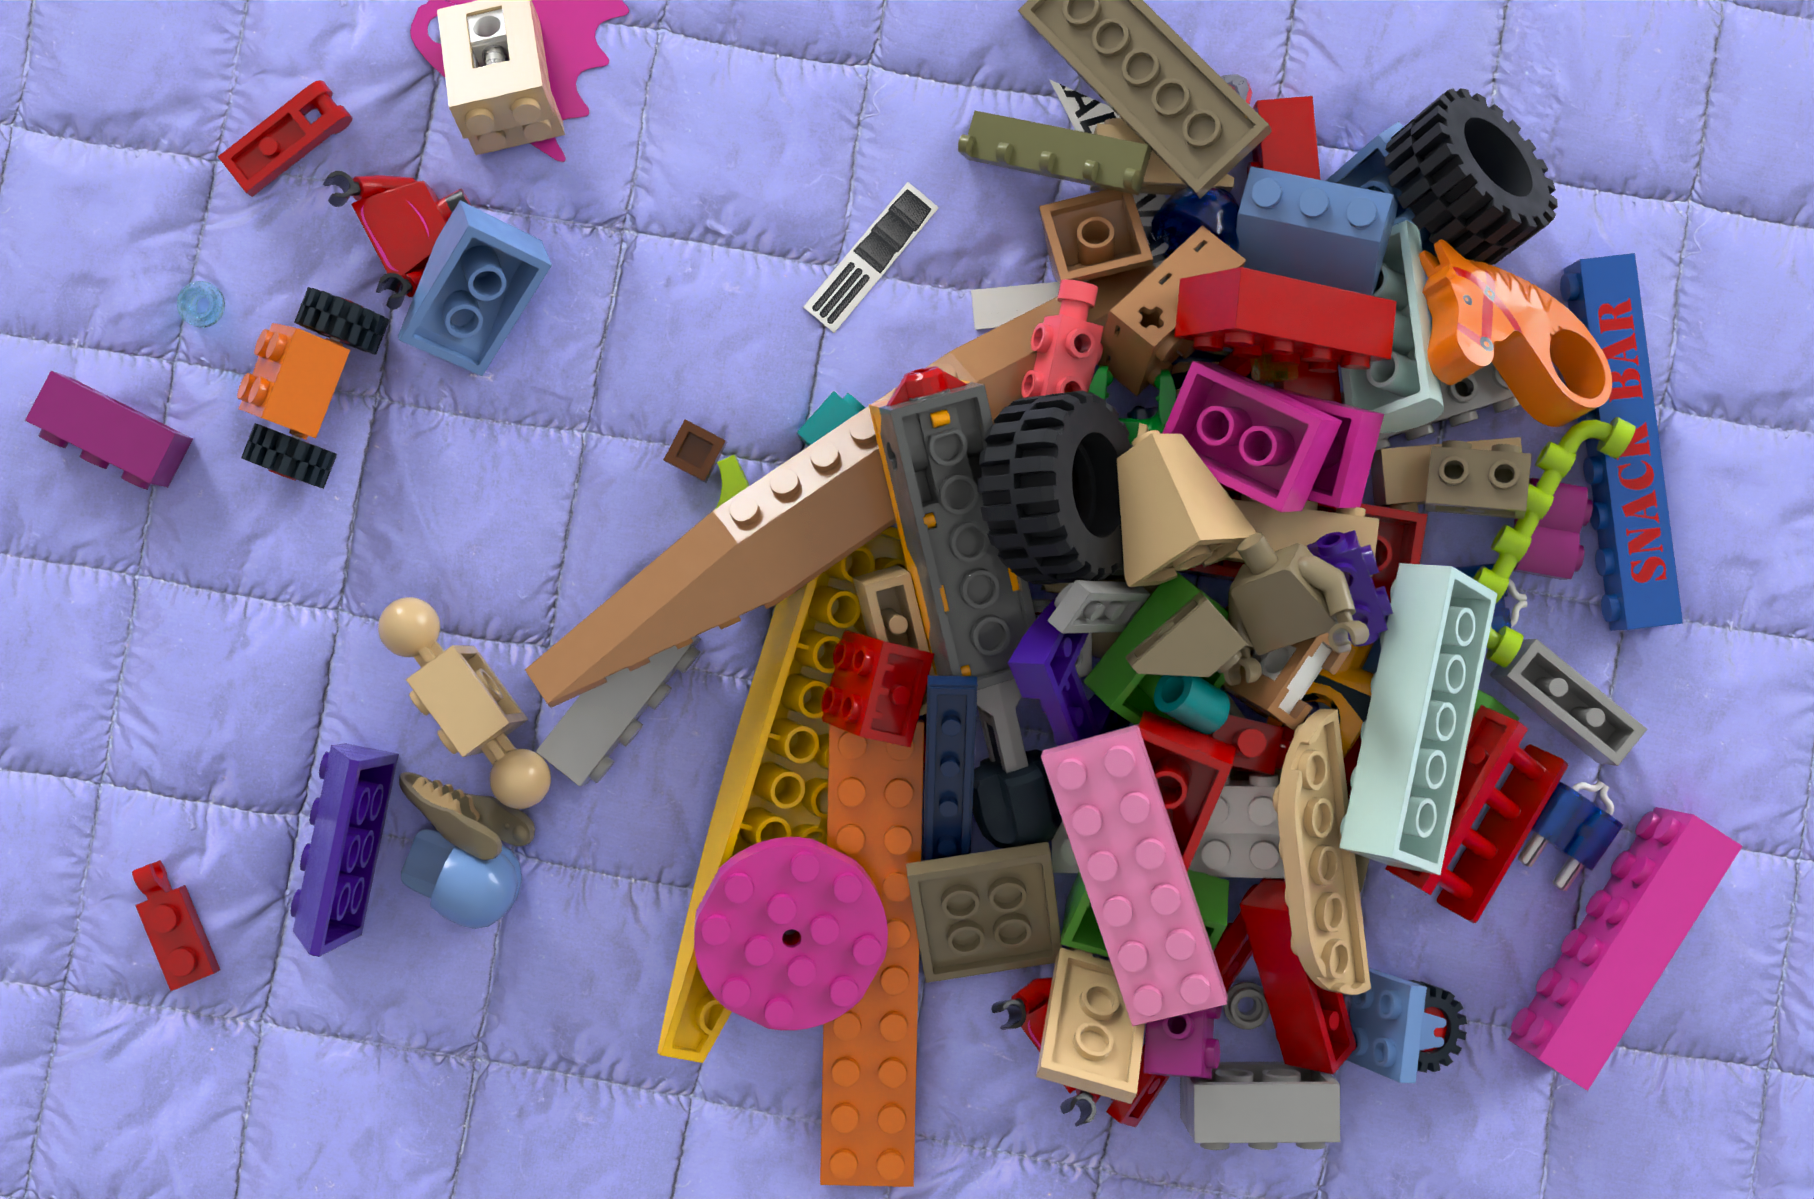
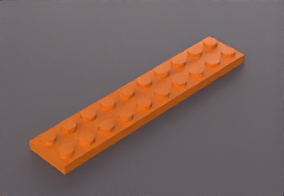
[820,720,924,1187]

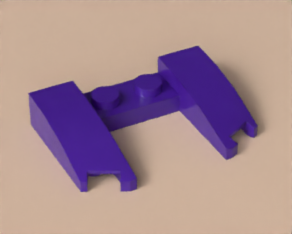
[1008,597,1131,746]

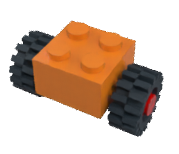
[237,287,389,489]

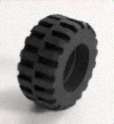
[978,391,1133,585]

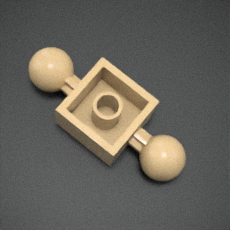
[378,597,551,809]

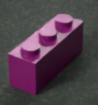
[25,371,193,490]

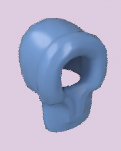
[401,829,522,929]

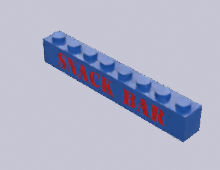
[1560,253,1683,631]

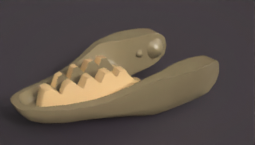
[399,772,535,860]

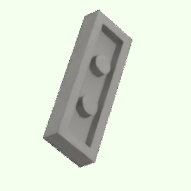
[1047,580,1150,633]

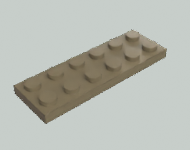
[1018,0,1272,199]

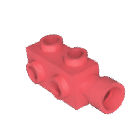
[1021,279,1104,398]

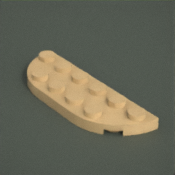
[1273,709,1371,995]

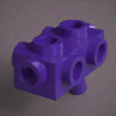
[1307,530,1393,646]

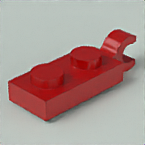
[132,860,220,991]

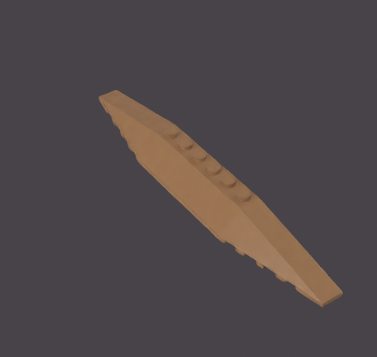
[525,264,1156,708]

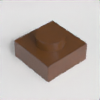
[663,419,728,483]

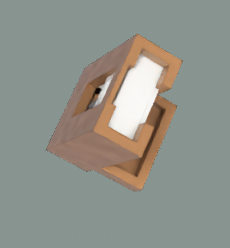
[1221,606,1351,731]

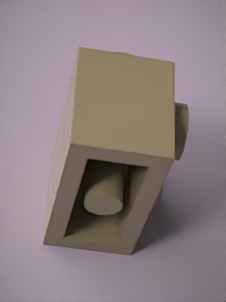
[1425,440,1532,519]

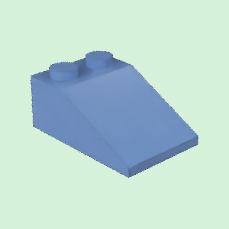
[398,200,552,376]

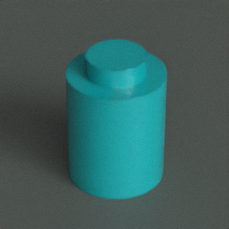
[1154,675,1230,735]

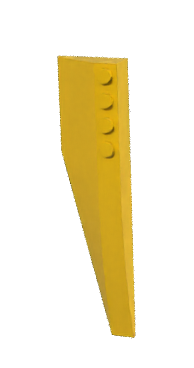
[657,527,908,1063]

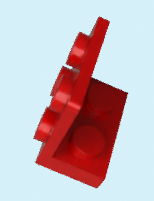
[821,630,935,748]

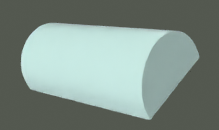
[1341,220,1444,433]

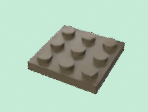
[906,842,1062,983]

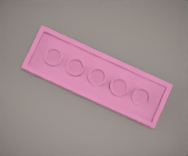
[1041,724,1228,1026]

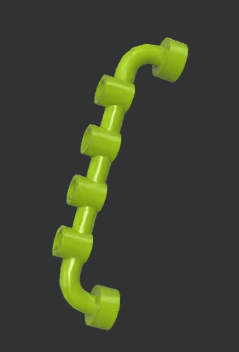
[1473,417,1636,668]

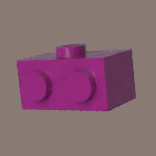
[1144,1006,1222,1079]

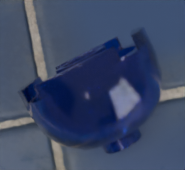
[1151,186,1240,257]

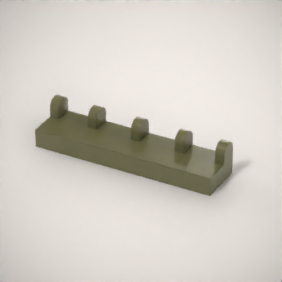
[958,111,1152,195]

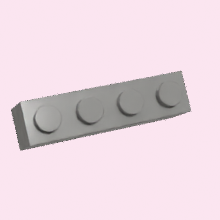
[536,636,701,786]

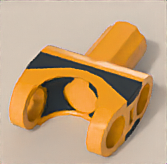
[1267,641,1374,758]

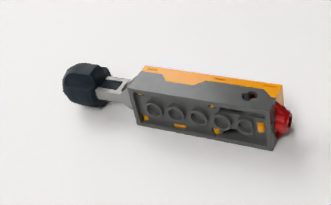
[869,366,1062,849]

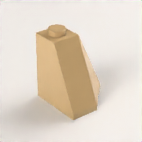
[1117,430,1256,587]

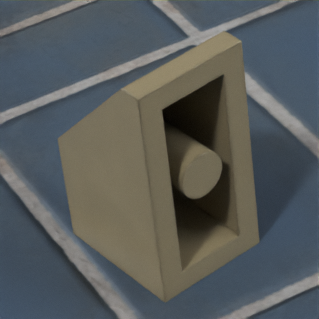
[1125,592,1247,677]

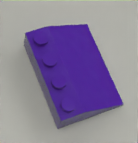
[290,743,399,957]

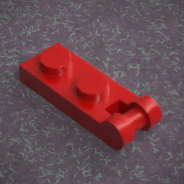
[218,80,353,197]

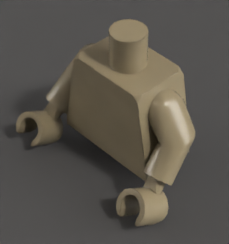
[1224,533,1369,686]

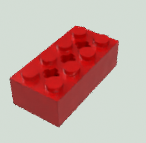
[1174,267,1397,373]

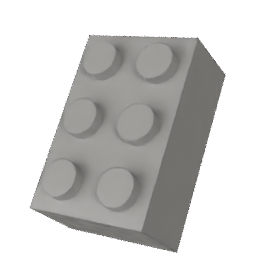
[1180,1062,1340,1150]

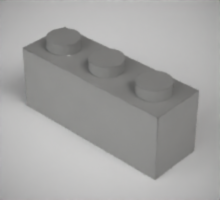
[1490,639,1647,766]

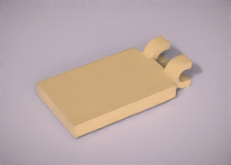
[1036,947,1145,1104]

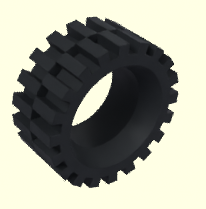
[1385,88,1558,265]

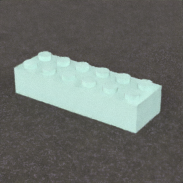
[1339,563,1497,875]

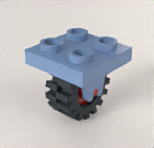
[1346,968,1467,1083]

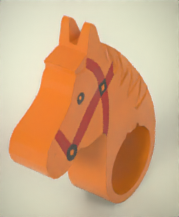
[1419,239,1612,427]

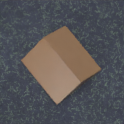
[1039,189,1153,284]

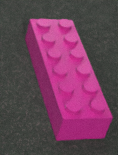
[1508,807,1743,1091]

